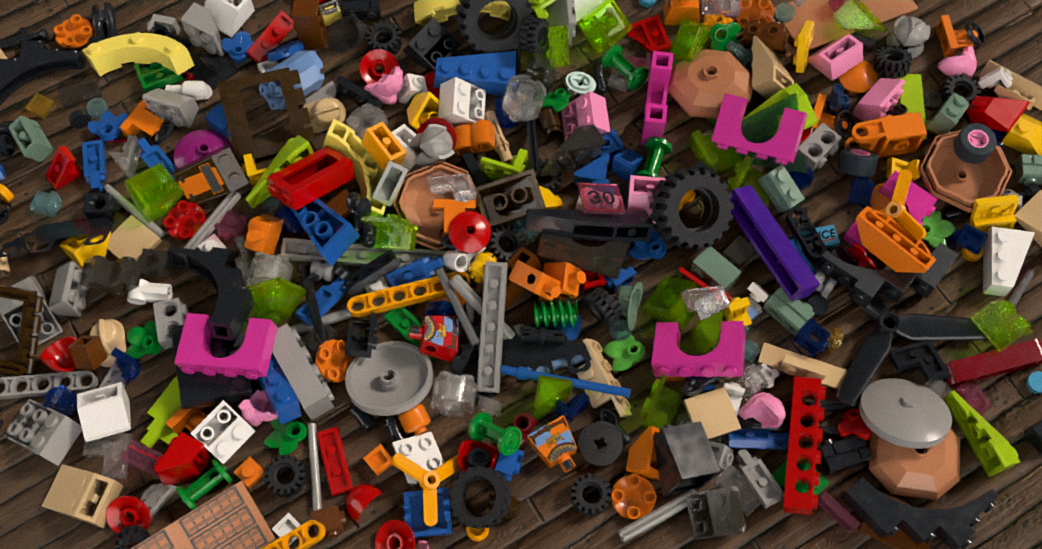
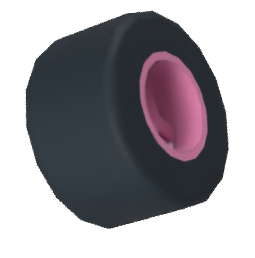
[953,123,997,164]
[838,147,879,177]

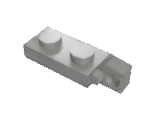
[736,448,784,509]

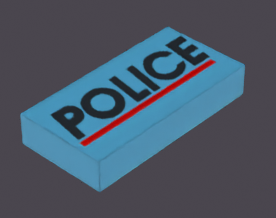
[793,224,840,253]

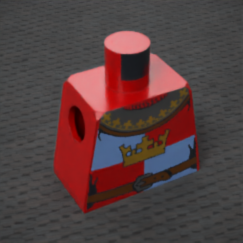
[408,315,459,362]

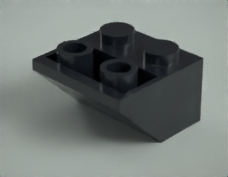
[403,18,461,72]

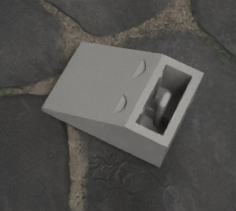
[0,276,64,345]
[4,399,82,466]

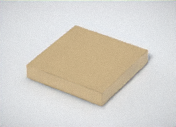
[107,215,162,270]
[683,387,741,440]

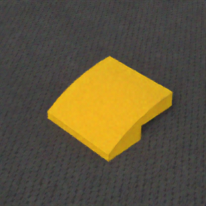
[969,194,1020,238]

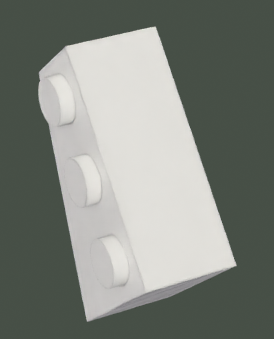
[983,227,1035,297]

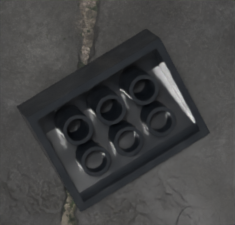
[171,316,252,410]

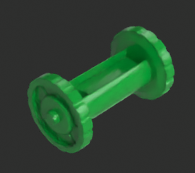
[601,45,649,90]
[635,137,672,178]
[468,412,522,456]
[175,458,233,511]

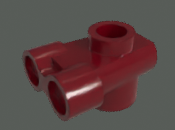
[503,411,538,450]

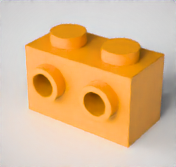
[361,121,407,171]

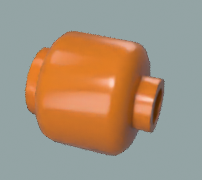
[398,404,431,436]

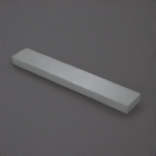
[476,262,508,393]

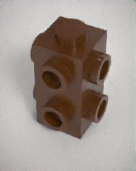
[743,21,789,51]

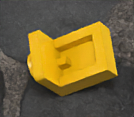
[241,153,267,185]
[886,157,920,182]
[724,297,752,327]

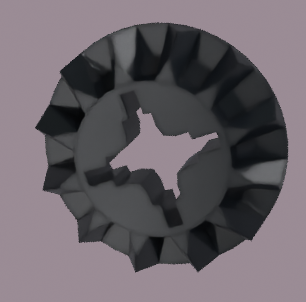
[114,525,151,549]

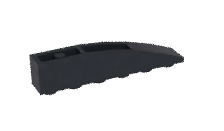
[524,209,654,241]

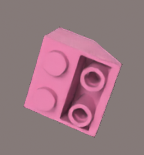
[808,34,863,81]
[852,78,906,122]
[561,91,610,143]
[627,175,666,224]

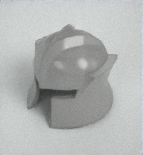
[886,15,930,59]
[409,124,455,167]

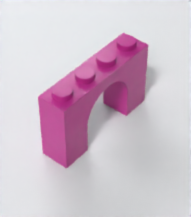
[641,51,673,145]
[711,93,808,165]
[842,170,937,268]
[174,313,278,379]
[651,321,746,378]

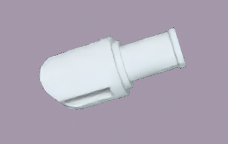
[165,81,213,100]

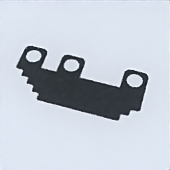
[0,216,116,257]
[468,327,591,401]

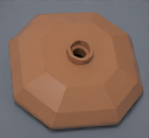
[668,49,753,120]
[919,130,1012,213]
[392,160,481,251]
[869,428,960,501]

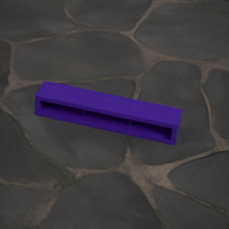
[730,185,821,302]

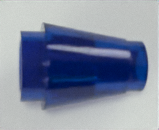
[274,206,304,236]

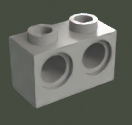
[795,123,842,172]
[153,298,188,349]

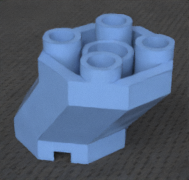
[259,50,325,110]

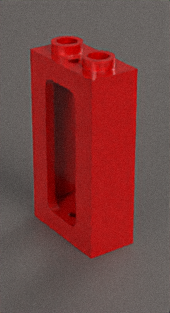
[267,146,355,211]

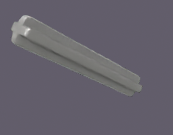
[183,190,241,250]
[449,274,515,340]
[618,489,699,542]

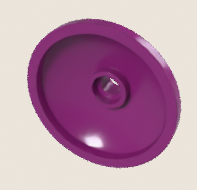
[174,130,236,169]

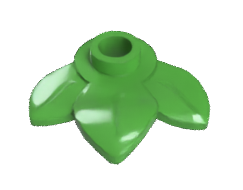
[921,211,956,249]
[603,332,646,372]

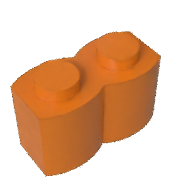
[453,119,495,156]

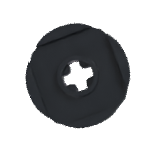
[578,421,623,466]

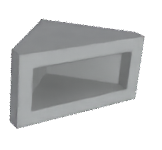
[372,160,409,207]

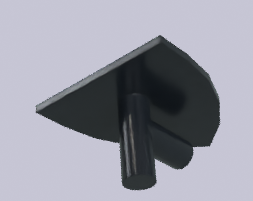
[194,53,239,91]

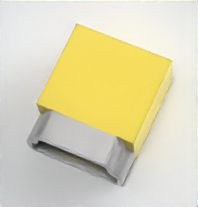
[320,0,343,27]

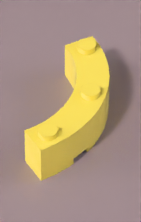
[414,0,511,27]
[82,32,195,76]
[322,119,386,227]

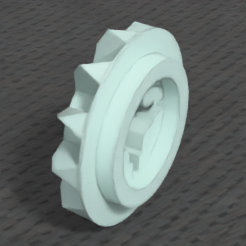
[565,71,596,95]

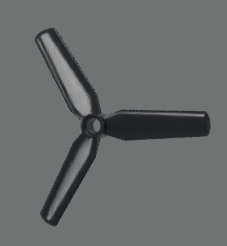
[828,247,988,406]

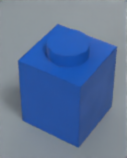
[205,103,230,138]

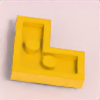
[793,20,814,73]

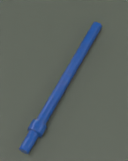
[500,365,631,398]

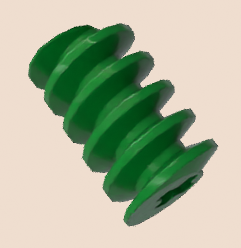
[534,300,578,328]

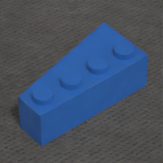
[433,51,516,97]
[290,199,360,266]

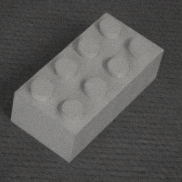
[272,323,335,421]

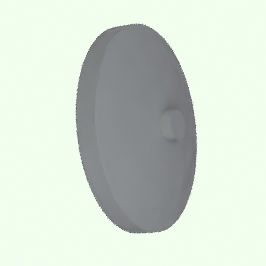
[345,341,433,416]
[859,378,952,449]

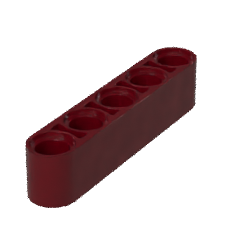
[945,339,1042,388]

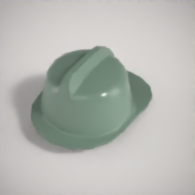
[614,282,643,331]

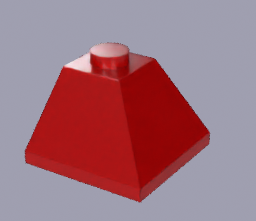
[966,96,1029,132]

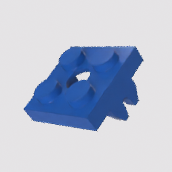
[403,487,453,538]

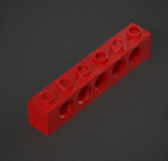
[783,376,826,515]

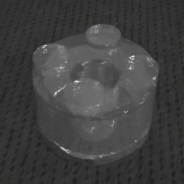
[501,75,546,122]
[347,103,389,140]
[246,252,294,297]
[430,371,478,417]

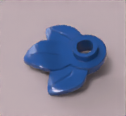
[222,31,255,63]
[88,111,128,141]
[628,228,667,260]

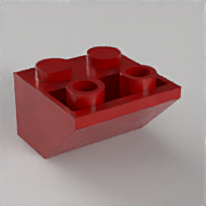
[154,432,211,486]

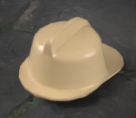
[303,97,346,133]
[90,319,127,368]

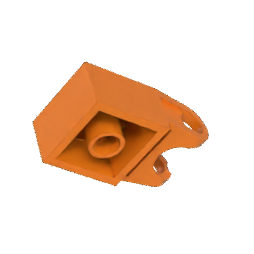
[844,112,927,158]

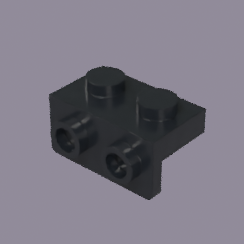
[345,313,379,358]

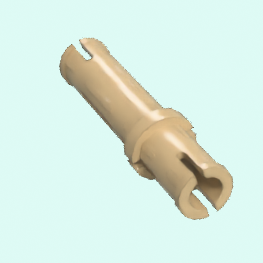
[484,111,513,165]

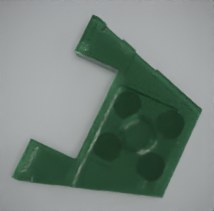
[741,93,807,173]

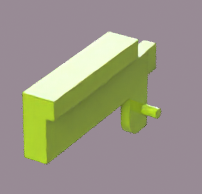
[896,74,933,140]
[140,376,181,449]

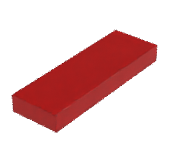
[245,10,294,64]
[316,426,353,497]

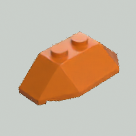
[856,206,936,273]

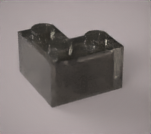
[79,255,143,297]

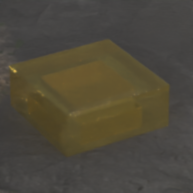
[25,93,56,119]

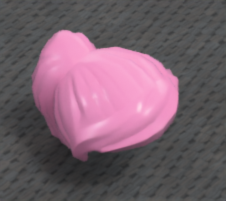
[937,45,977,78]
[363,66,403,105]
[239,390,277,427]
[738,392,786,429]

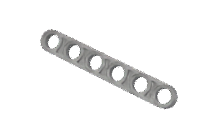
[0,370,98,400]

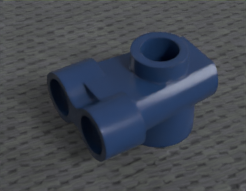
[826,84,850,115]

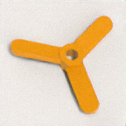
[878,169,926,240]
[391,453,461,527]

